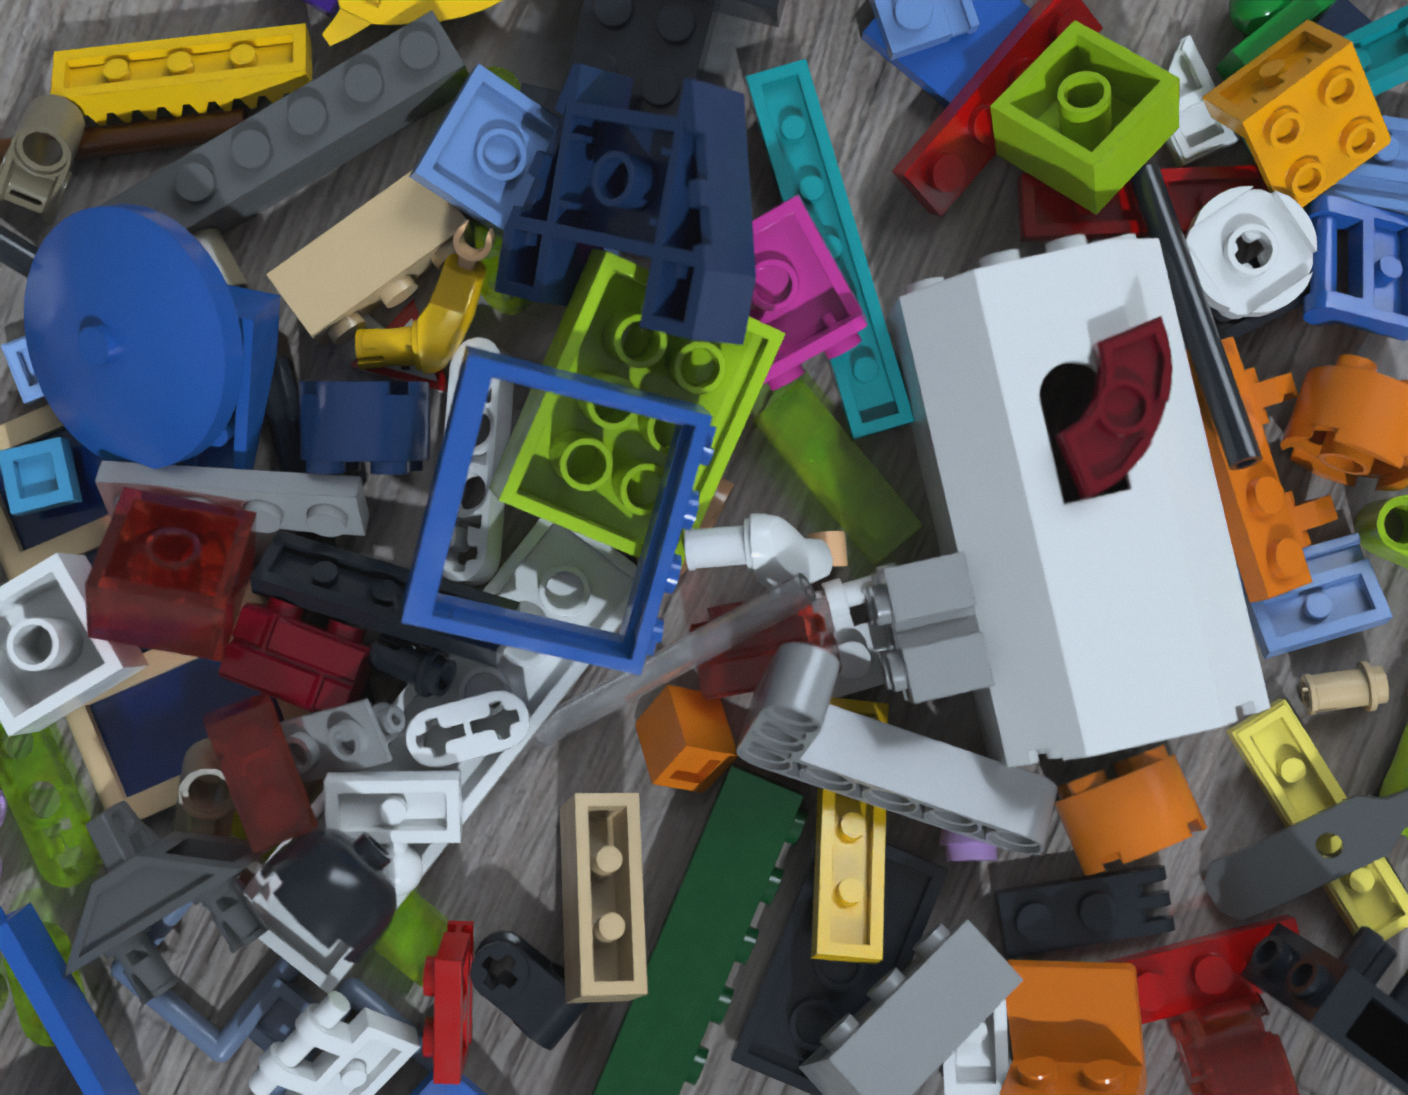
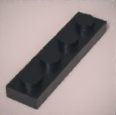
[250,530,520,667]

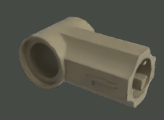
[172,738,242,837]

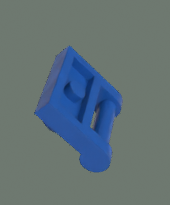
[1303,195,1408,341]

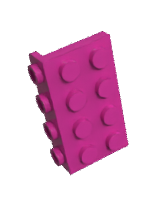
[749,194,868,391]

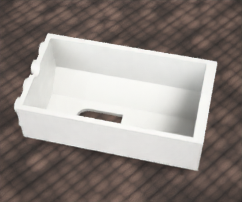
[886,234,1270,767]

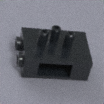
[1240,922,1408,1095]

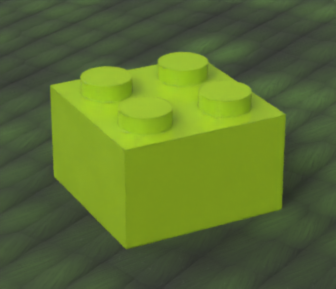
[990,20,1180,215]

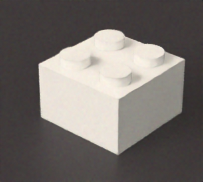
[0,553,149,736]

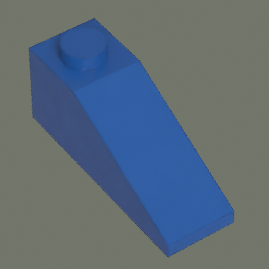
[183,285,281,470]

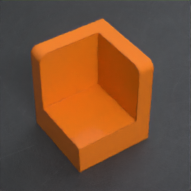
[635,684,738,793]

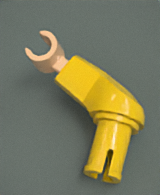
[355,219,496,375]

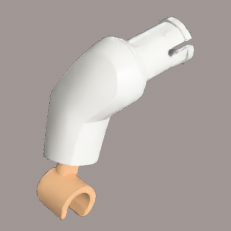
[684,514,848,594]

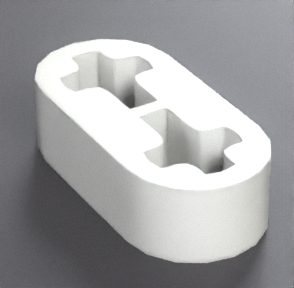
[406,691,531,767]

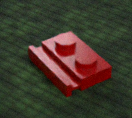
[422,920,474,1085]

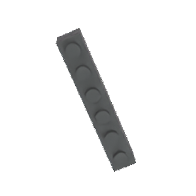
[100,10,469,235]

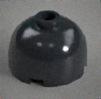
[261,828,397,963]

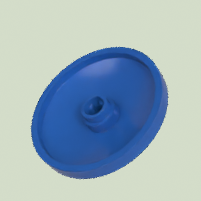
[24,204,243,469]

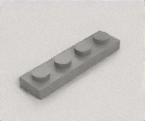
[95,461,370,537]

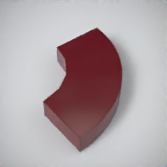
[1055,316,1173,500]

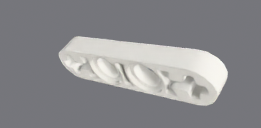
[442,337,514,587]

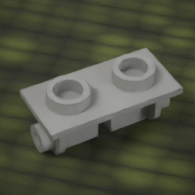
[269,698,405,785]

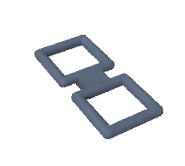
[110,879,434,1095]

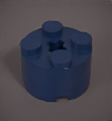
[299,381,430,475]

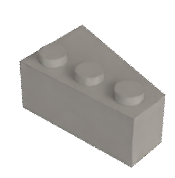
[799,919,1023,1095]

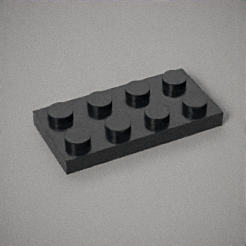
[730,842,949,1095]

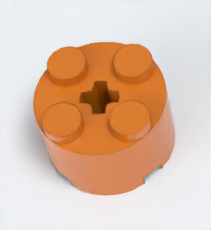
[1280,354,1408,491]
[1054,744,1207,876]

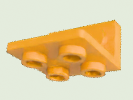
[1202,19,1391,208]

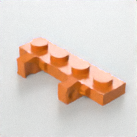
[1186,336,1339,603]

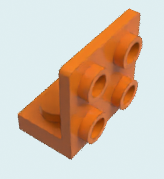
[1000,960,1148,1095]

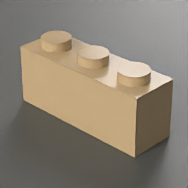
[266,171,475,347]
[560,793,648,1003]

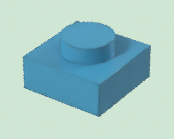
[0,437,82,516]

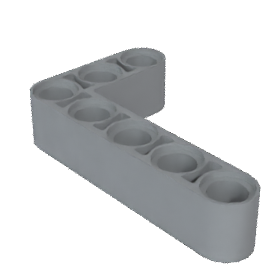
[737,642,1058,854]

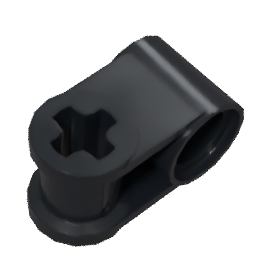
[470,930,591,1050]

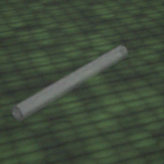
[534,573,816,748]

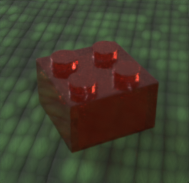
[85,487,257,662]

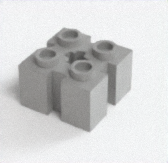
[863,551,995,704]

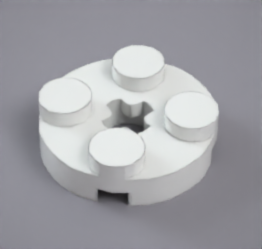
[1184,186,1317,319]

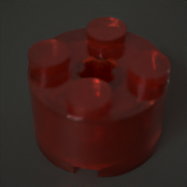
[1169,991,1299,1095]

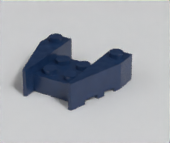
[494,63,756,345]

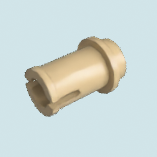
[1300,661,1389,715]

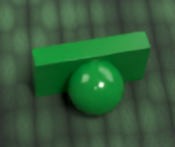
[1215,0,1337,81]

